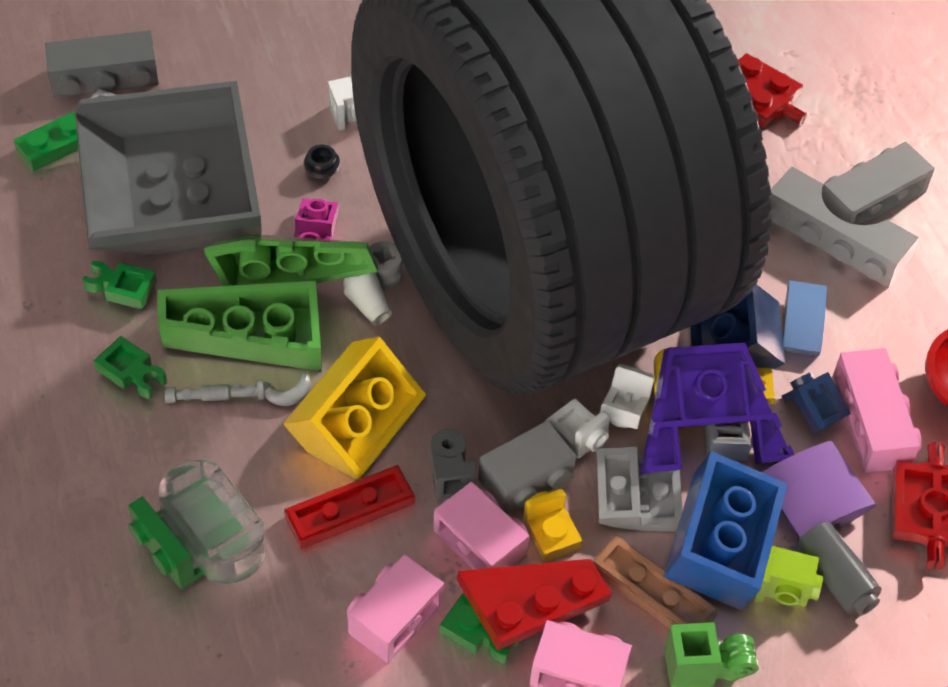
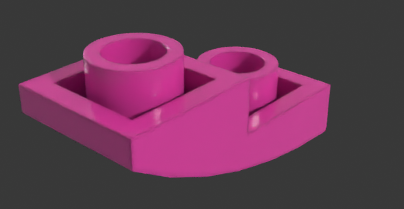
[293,198,339,240]

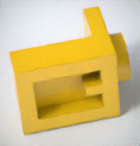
[523,488,583,563]

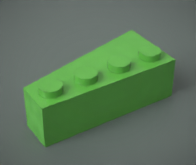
[157,281,322,372]

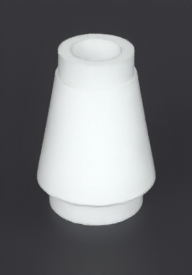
[342,273,392,326]

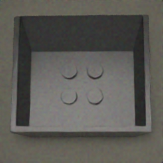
[74,81,262,256]

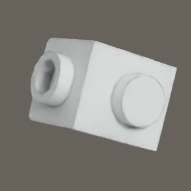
[600,364,655,429]
[546,398,610,459]

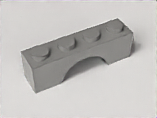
[769,167,919,288]

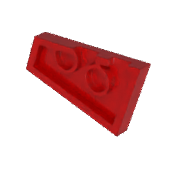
[456,559,612,650]

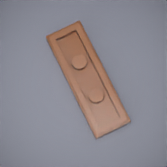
[592,535,718,629]

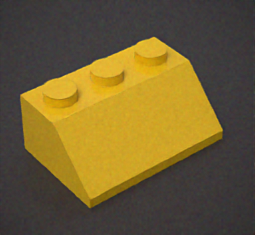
[283,337,426,479]

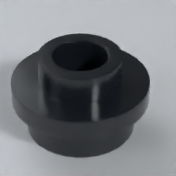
[304,144,340,178]

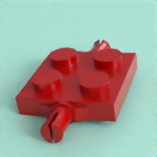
[738,53,808,128]
[892,442,948,570]

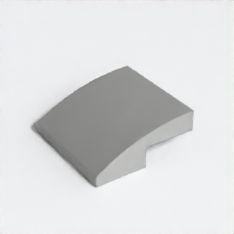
[597,447,682,532]

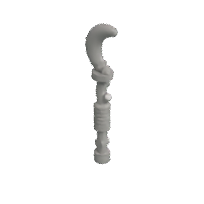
[165,372,310,406]

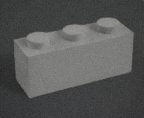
[822,141,935,225]

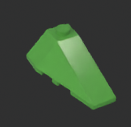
[204,234,378,286]

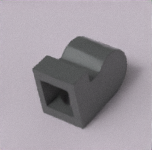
[430,429,477,499]

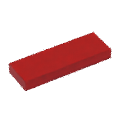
[284,465,415,549]

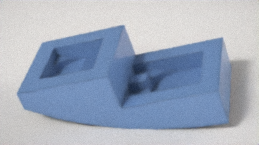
[782,280,827,356]

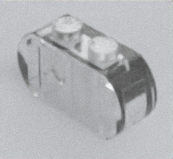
[158,460,266,584]

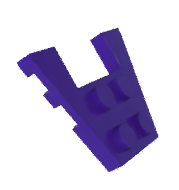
[641,343,794,474]

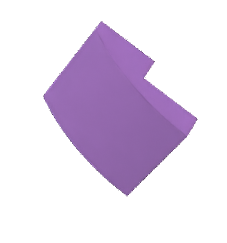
[762,441,876,538]

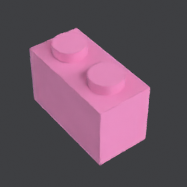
[434,481,530,570]
[347,554,445,664]
[529,620,632,687]

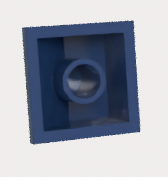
[691,284,785,370]

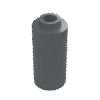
[796,522,882,616]

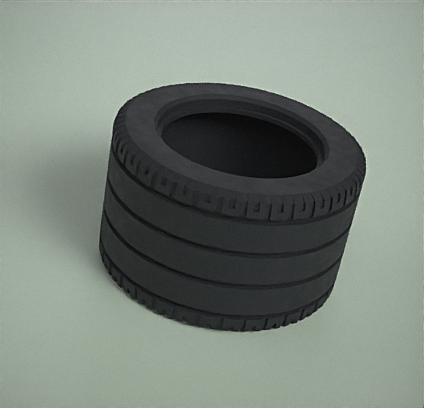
[351,0,772,395]

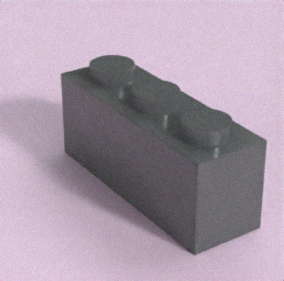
[45,30,159,97]

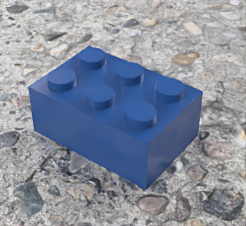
[663,451,788,610]

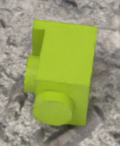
[754,545,823,607]

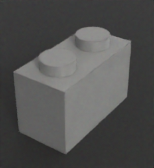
[478,421,576,514]

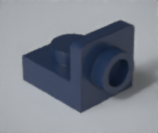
[781,372,851,433]

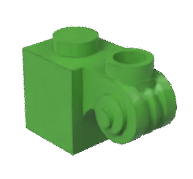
[664,622,759,687]

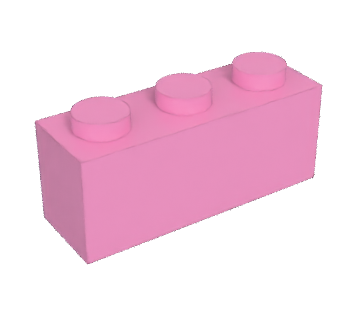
[833,348,922,473]

